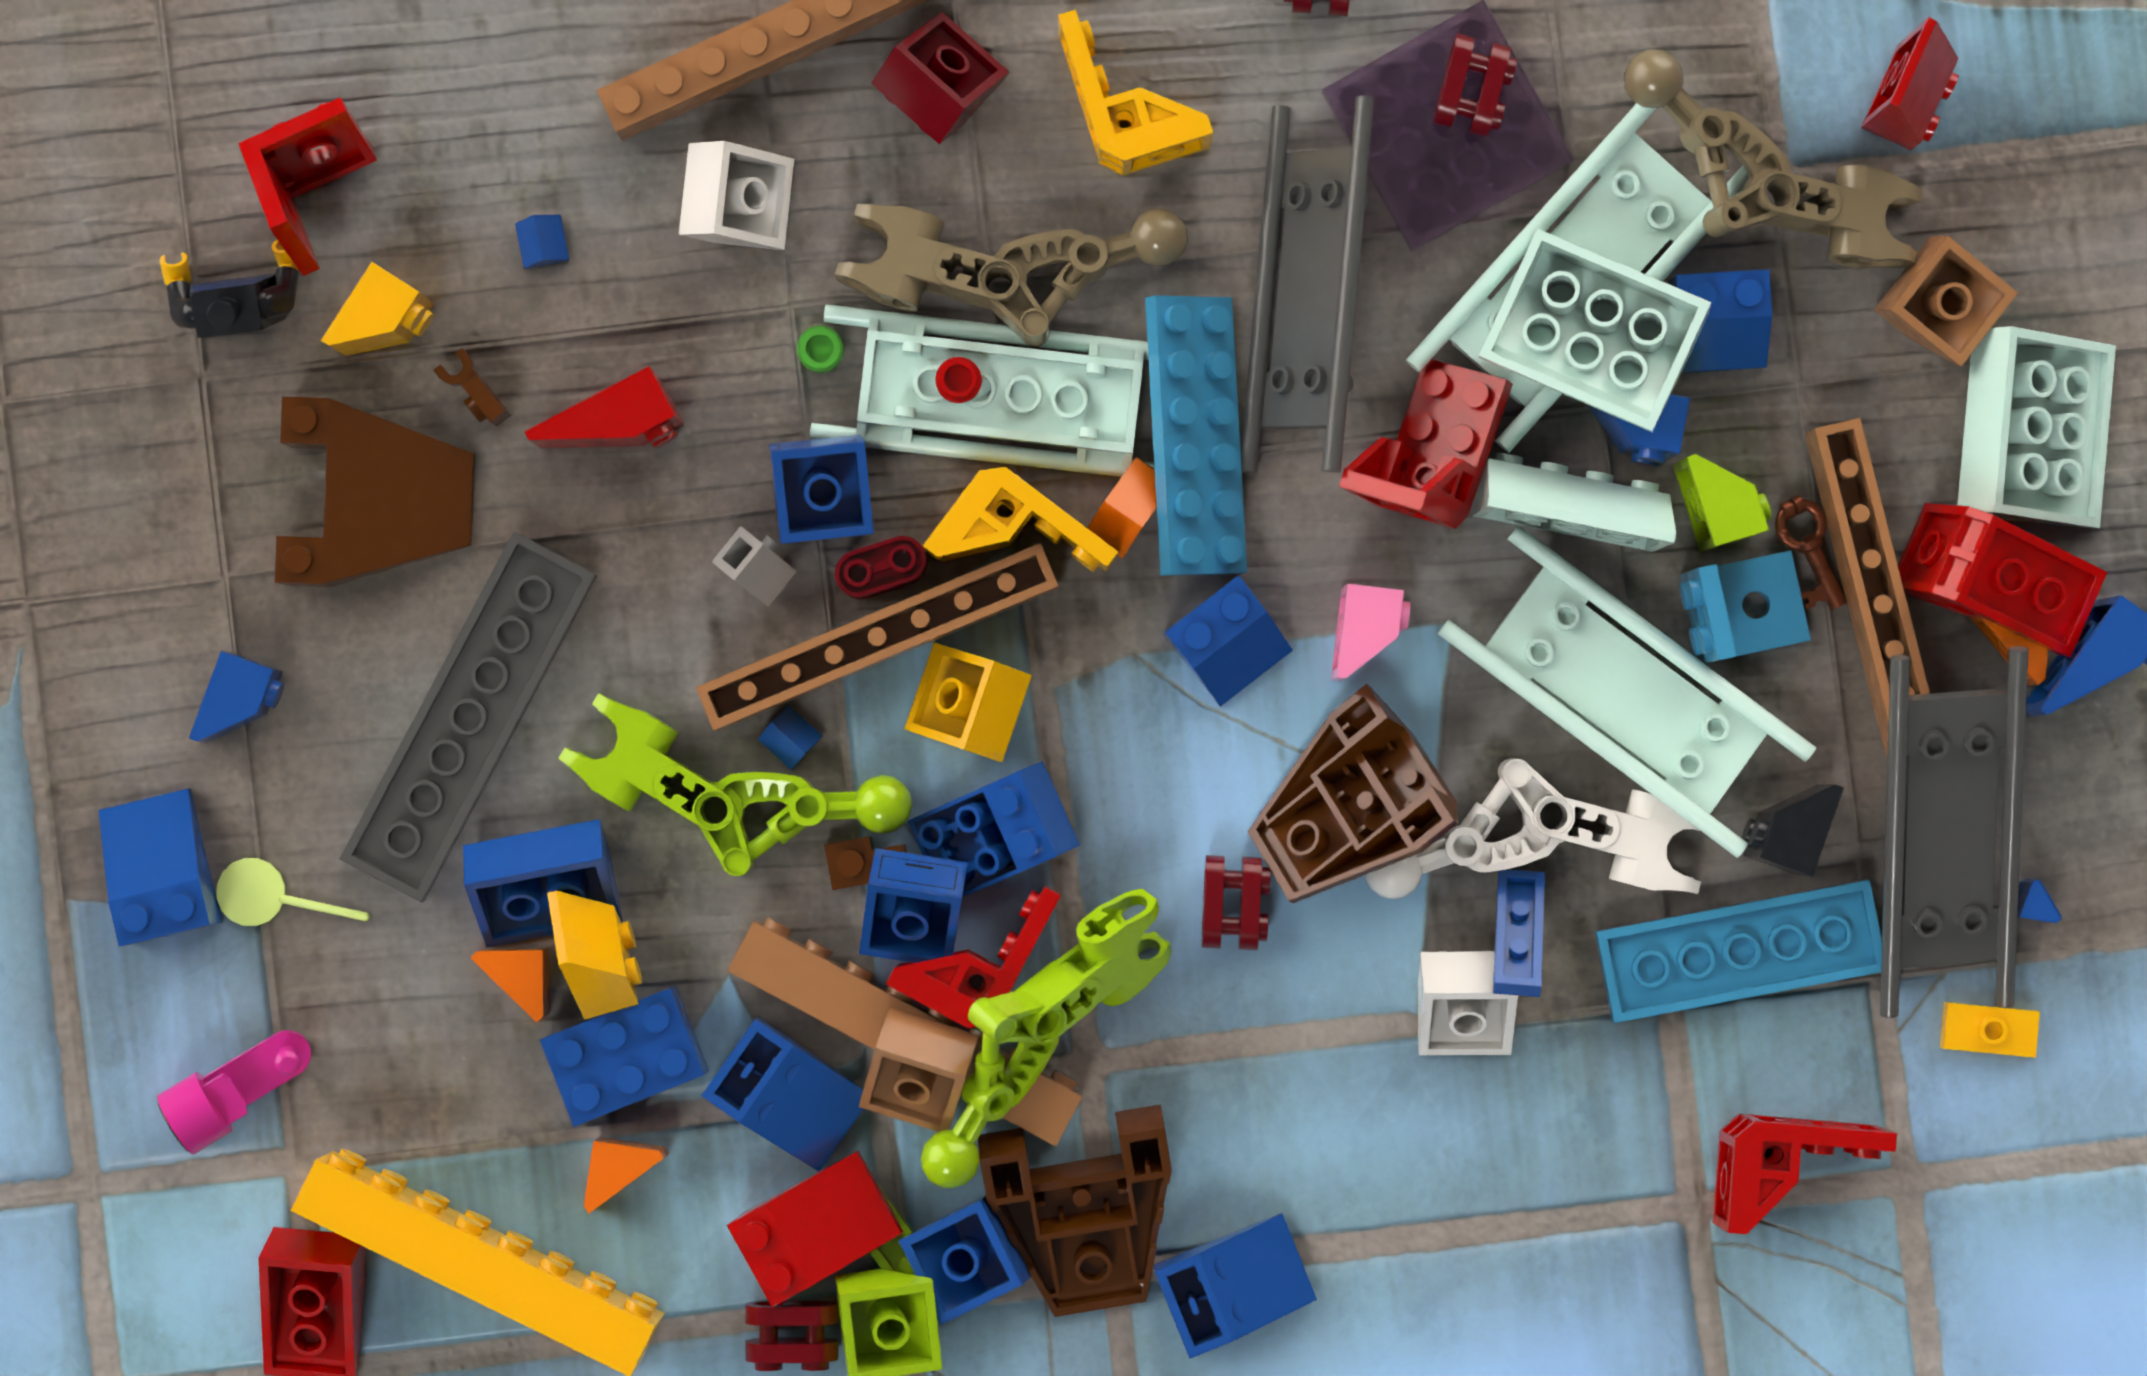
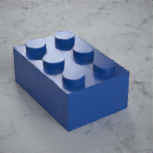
[540,985,709,1127]

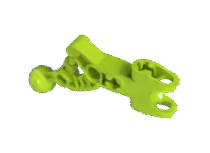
[558,693,912,876]
[921,888,1172,1188]

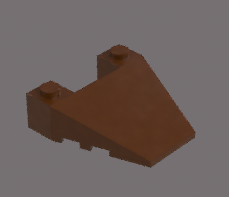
[275,396,475,587]
[978,1104,1172,1317]

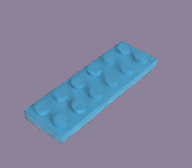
[1145,295,1247,576]
[1594,879,1882,1023]

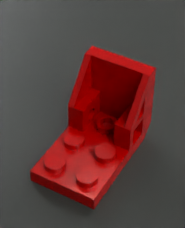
[1338,359,1513,530]
[1898,503,2108,658]
[886,885,1061,1029]
[1712,1113,1897,1235]

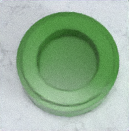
[797,326,844,373]

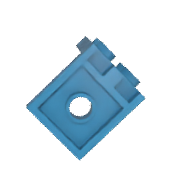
[1679,550,1811,663]

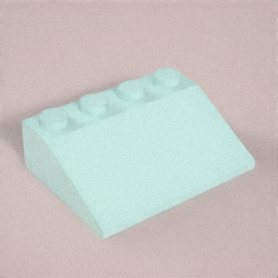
[1479,228,1711,432]
[1957,326,2116,528]
[1472,453,1676,552]

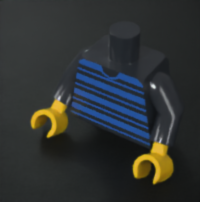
[160,240,299,338]

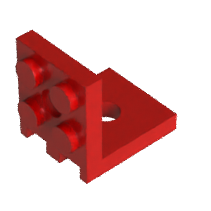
[238,97,377,276]

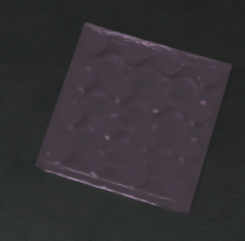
[1322,0,1574,252]

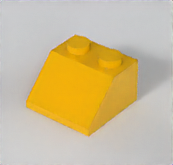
[321,262,434,356]
[904,642,1032,763]
[547,890,642,1020]

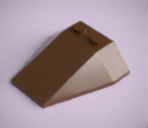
[1248,684,1458,903]

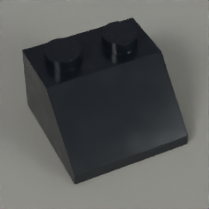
[1742,784,1844,876]

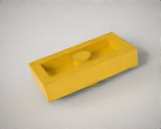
[1939,1002,2040,1058]

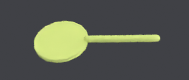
[216,858,370,926]

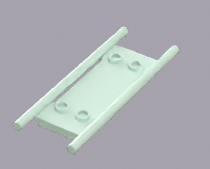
[1406,103,1749,453]
[810,304,1155,477]
[1437,525,1816,858]

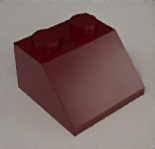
[871,11,1009,144]

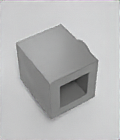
[712,526,797,607]

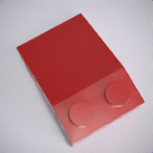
[1861,17,1959,150]
[524,366,684,449]
[726,1150,904,1307]
[258,1227,366,1376]

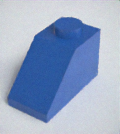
[189,651,284,742]

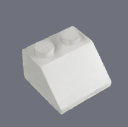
[679,141,794,250]
[1418,951,1518,1055]

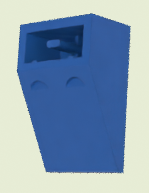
[908,761,1080,897]
[701,1016,864,1172]
[1153,1213,1317,1359]

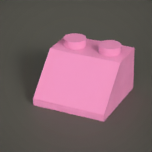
[1331,584,1411,681]

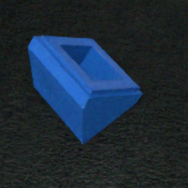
[515,214,570,269]
[758,705,823,770]
[2018,878,2062,923]

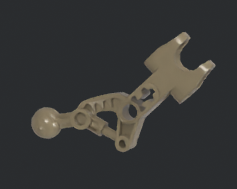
[1624,49,1923,269]
[835,204,1188,347]

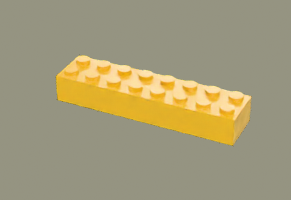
[290,1148,665,1376]

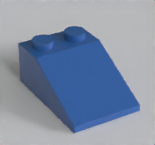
[2026,595,2147,717]
[98,788,222,947]

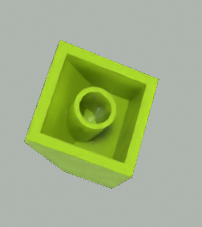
[1672,454,1772,552]
[835,1269,943,1376]

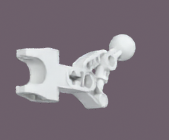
[1365,758,1701,899]

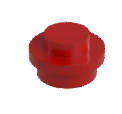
[935,357,982,404]

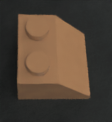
[1874,235,2018,367]
[859,1007,979,1132]

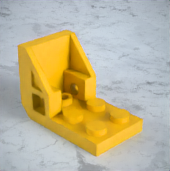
[1058,9,1213,176]
[923,467,1118,573]

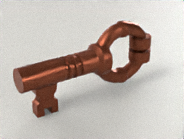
[1775,495,1847,610]

